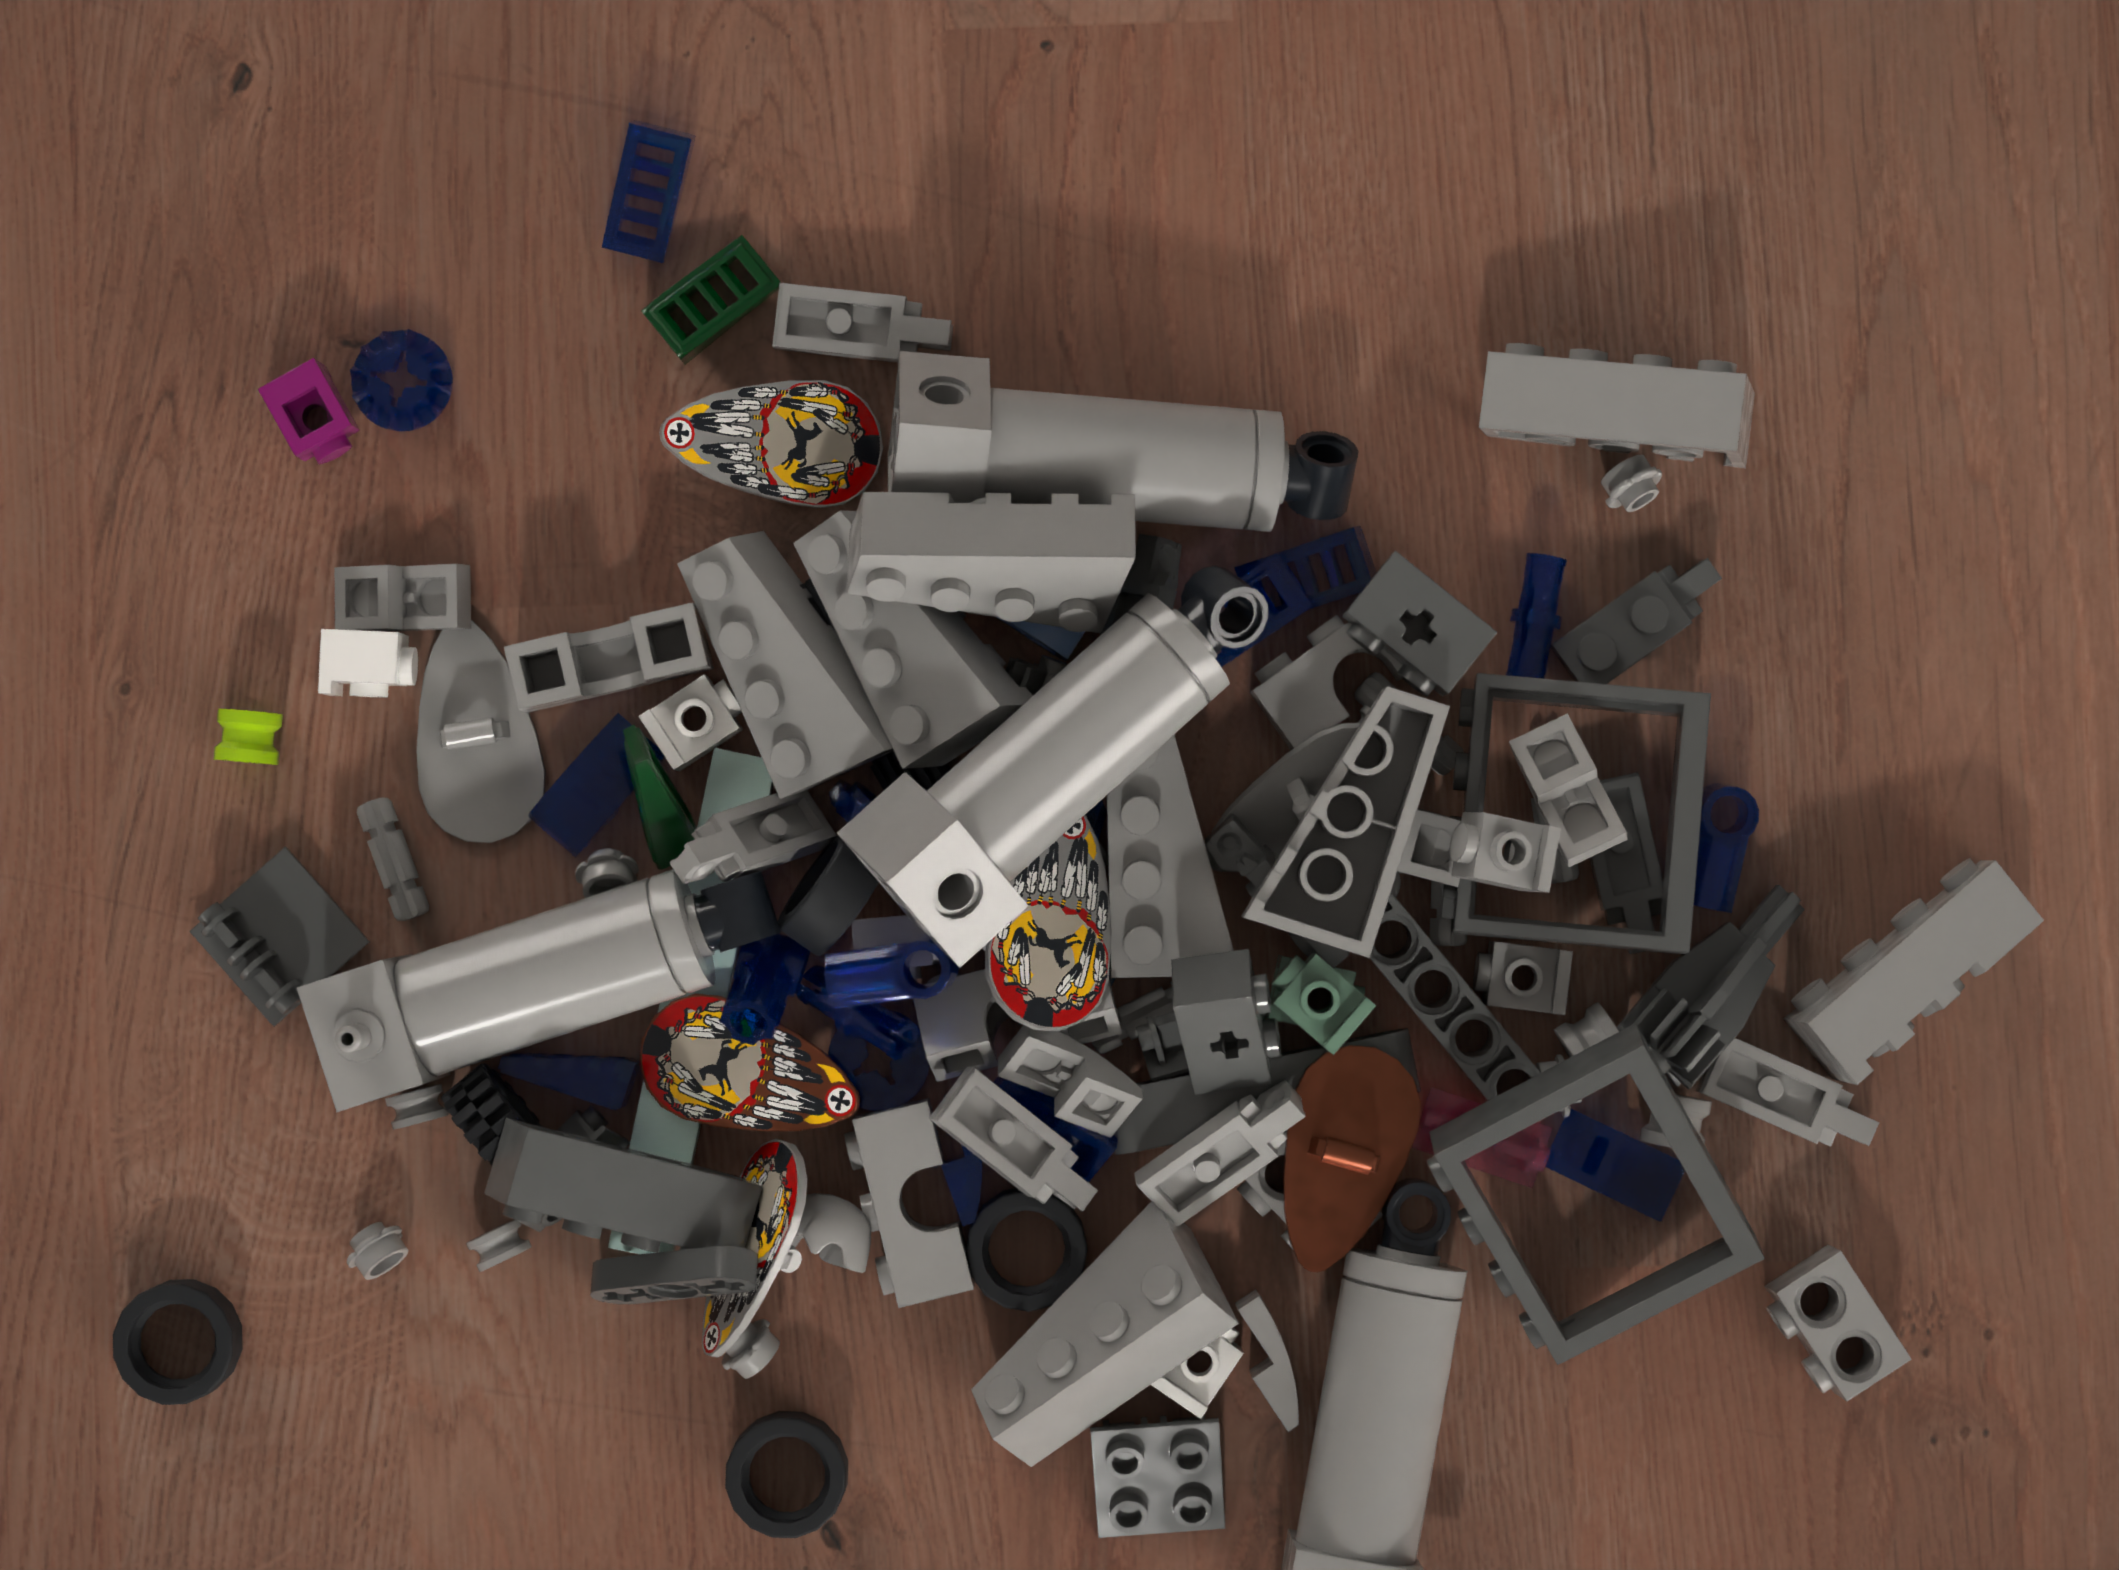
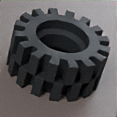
[441,1063,543,1166]

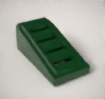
[641,235,781,365]
[623,725,697,870]

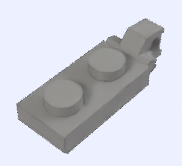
[772,283,953,363]
[670,790,837,884]
[1696,1038,1880,1147]
[929,1067,1098,1211]
[1134,1080,1306,1226]

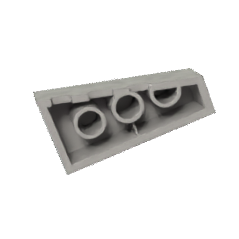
[1479,343,1755,469]
[847,492,1136,633]
[793,510,1033,769]
[677,531,894,799]
[1241,686,1450,958]
[1106,734,1234,978]
[1783,858,2044,1085]
[971,1201,1239,1467]

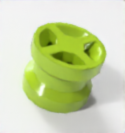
[213,708,283,765]

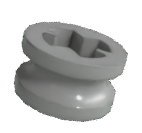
[385,1084,449,1130]
[466,1220,532,1272]

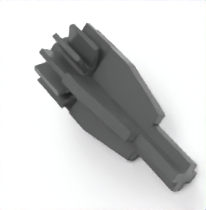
[1617,885,1805,1089]

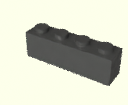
[484,1118,762,1253]

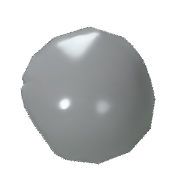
[792,1193,871,1273]

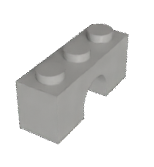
[504,602,714,713]
[1250,614,1431,750]
[911,969,1123,1082]
[844,1098,975,1308]

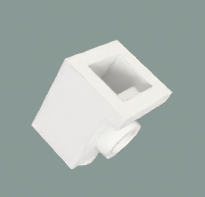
[318,629,418,698]
[638,675,743,771]
[1151,1328,1244,1419]

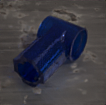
[1694,783,1759,913]
[720,933,810,1045]
[824,938,958,1010]

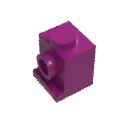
[258,358,360,465]

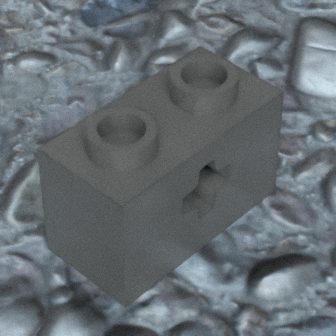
[1342,551,1498,697]
[1171,949,1281,1095]

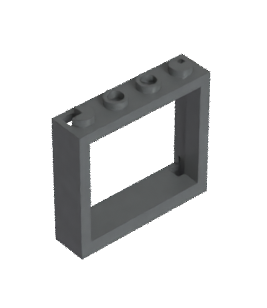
[1441,673,1711,955]
[1427,1023,1765,1365]

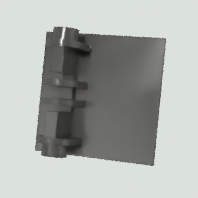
[189,847,370,1027]
[1090,1414,1225,1538]

